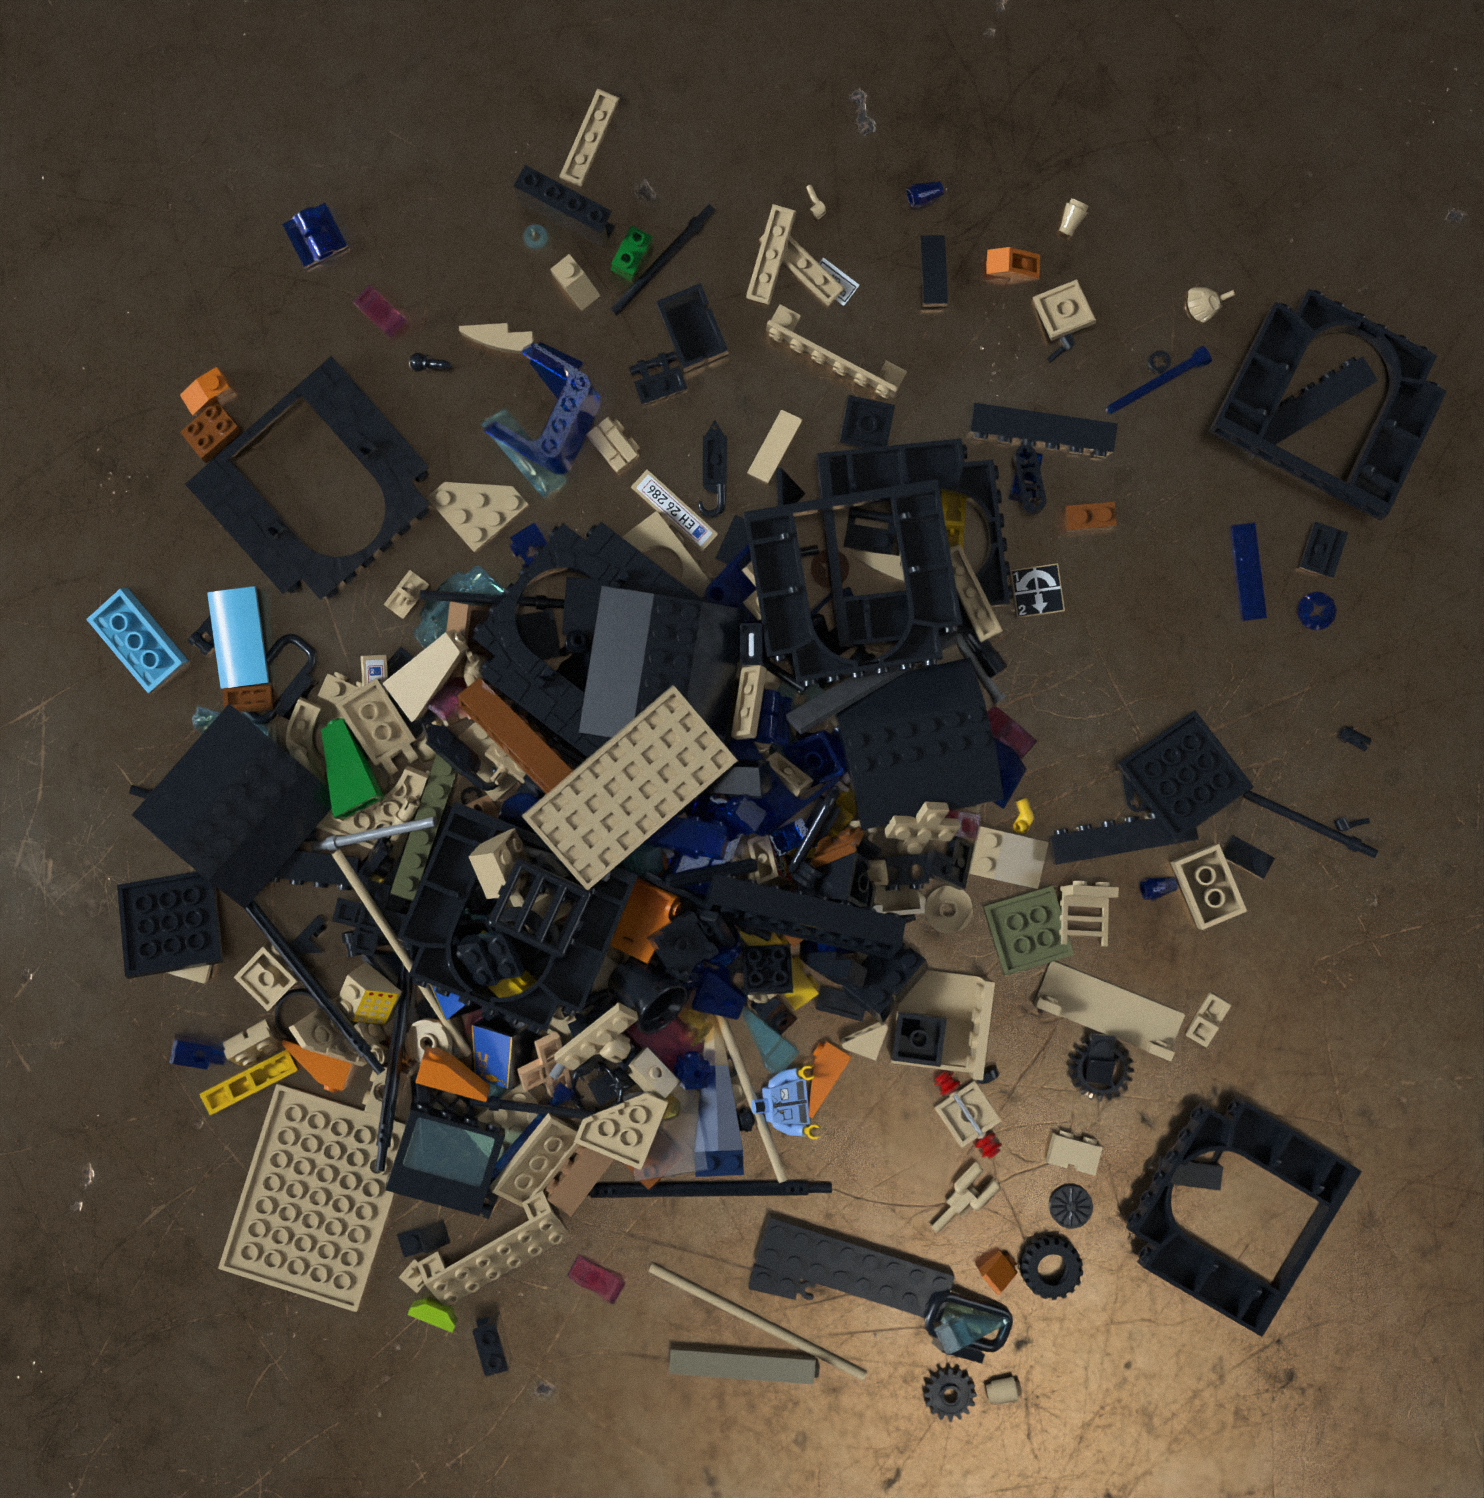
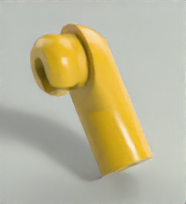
[1013,797,1034,834]

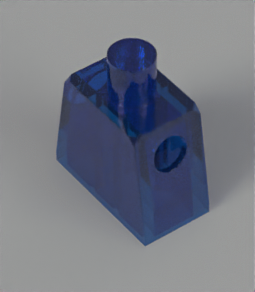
[169,1034,226,1070]

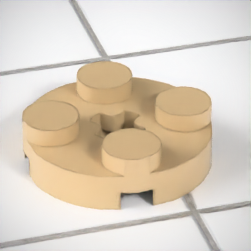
[924,885,973,933]
[405,1018,453,1065]

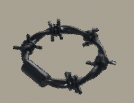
[566,1058,629,1111]

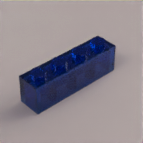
[642,814,730,861]

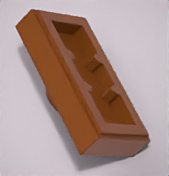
[222,685,273,713]

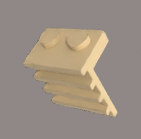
[1059,881,1119,946]

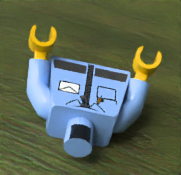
[751,1063,821,1139]

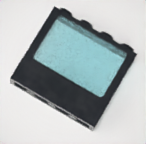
[385,1102,505,1216]

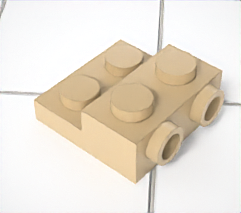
[316,672,362,726]
[234,941,300,1011]

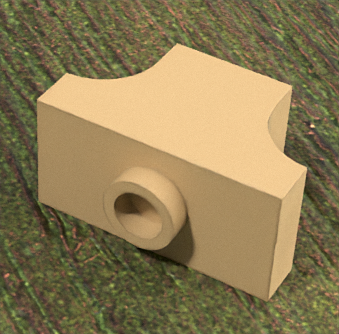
[628,1047,680,1099]

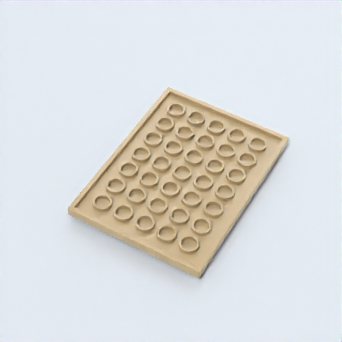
[218,1083,414,1312]

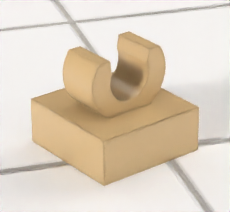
[399,1258,424,1293]

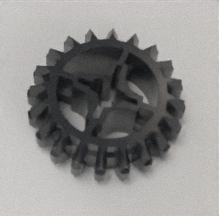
[1068,1040,1134,1101]

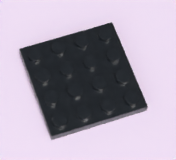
[1117,710,1254,842]
[117,871,223,979]

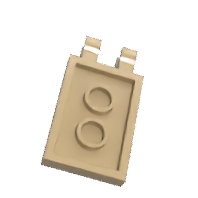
[335,678,418,776]

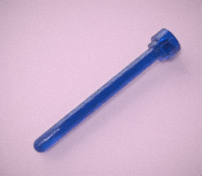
[1106,345,1212,414]
[492,1082,574,1178]

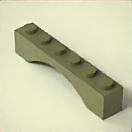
[390,754,457,901]

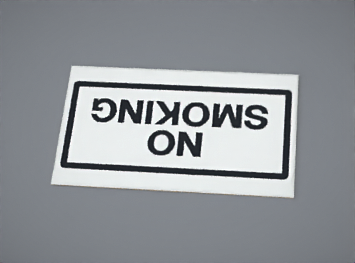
[819,258,859,306]

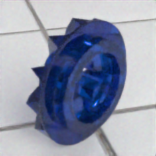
[1298,591,1337,630]

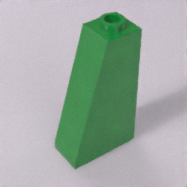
[321,718,385,821]

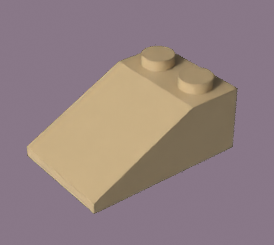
[969,826,1049,889]

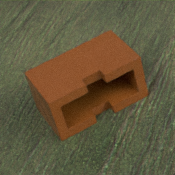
[1063,502,1117,532]

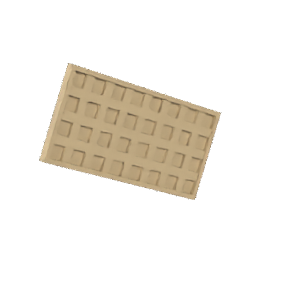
[522,685,738,890]

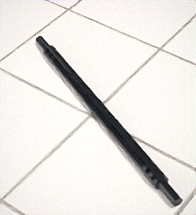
[245,899,385,1075]
[375,948,418,1172]
[587,1181,832,1198]

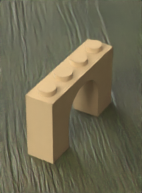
[622,511,716,599]

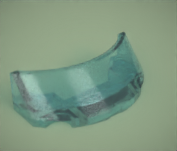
[481,408,566,499]
[414,565,505,649]

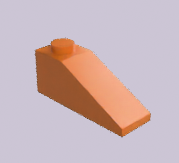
[282,1037,354,1093]
[808,1040,852,1118]
[415,1046,490,1102]

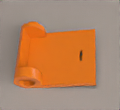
[610,877,682,964]

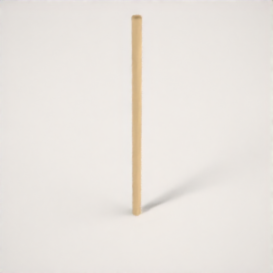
[332,849,471,1057]
[696,959,788,1183]
[648,1263,867,1380]

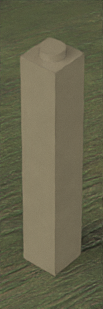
[669,1345,820,1385]

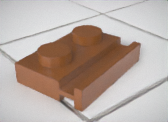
[810,826,864,868]

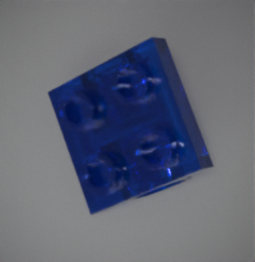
[282,203,348,269]
[740,689,792,747]

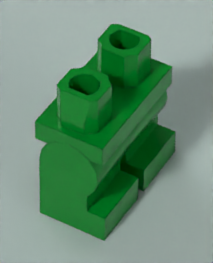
[610,225,653,282]

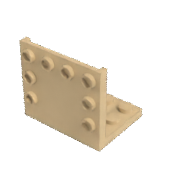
[891,970,995,1080]

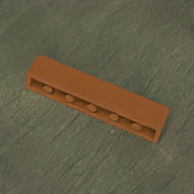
[458,678,575,794]

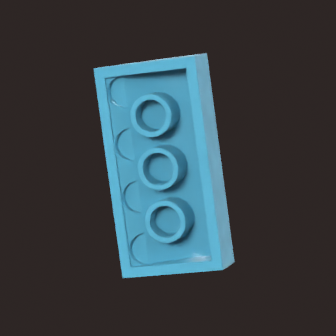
[207,586,269,688]
[86,587,189,693]

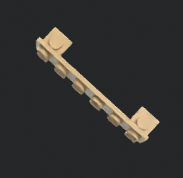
[766,304,907,399]
[1033,961,1185,1061]
[417,1191,570,1306]

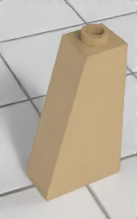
[383,629,469,722]

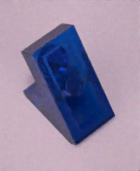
[768,818,808,856]

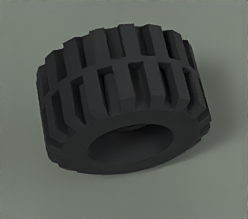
[1020,1235,1083,1300]

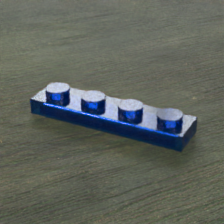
[1230,523,1267,621]

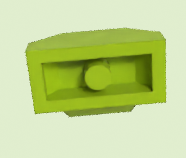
[408,1297,458,1333]

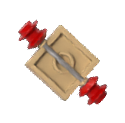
[934,1070,1002,1159]

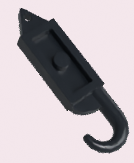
[698,420,727,518]
[422,722,500,791]

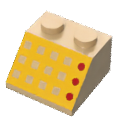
[336,962,402,1025]

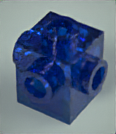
[674,1051,711,1090]

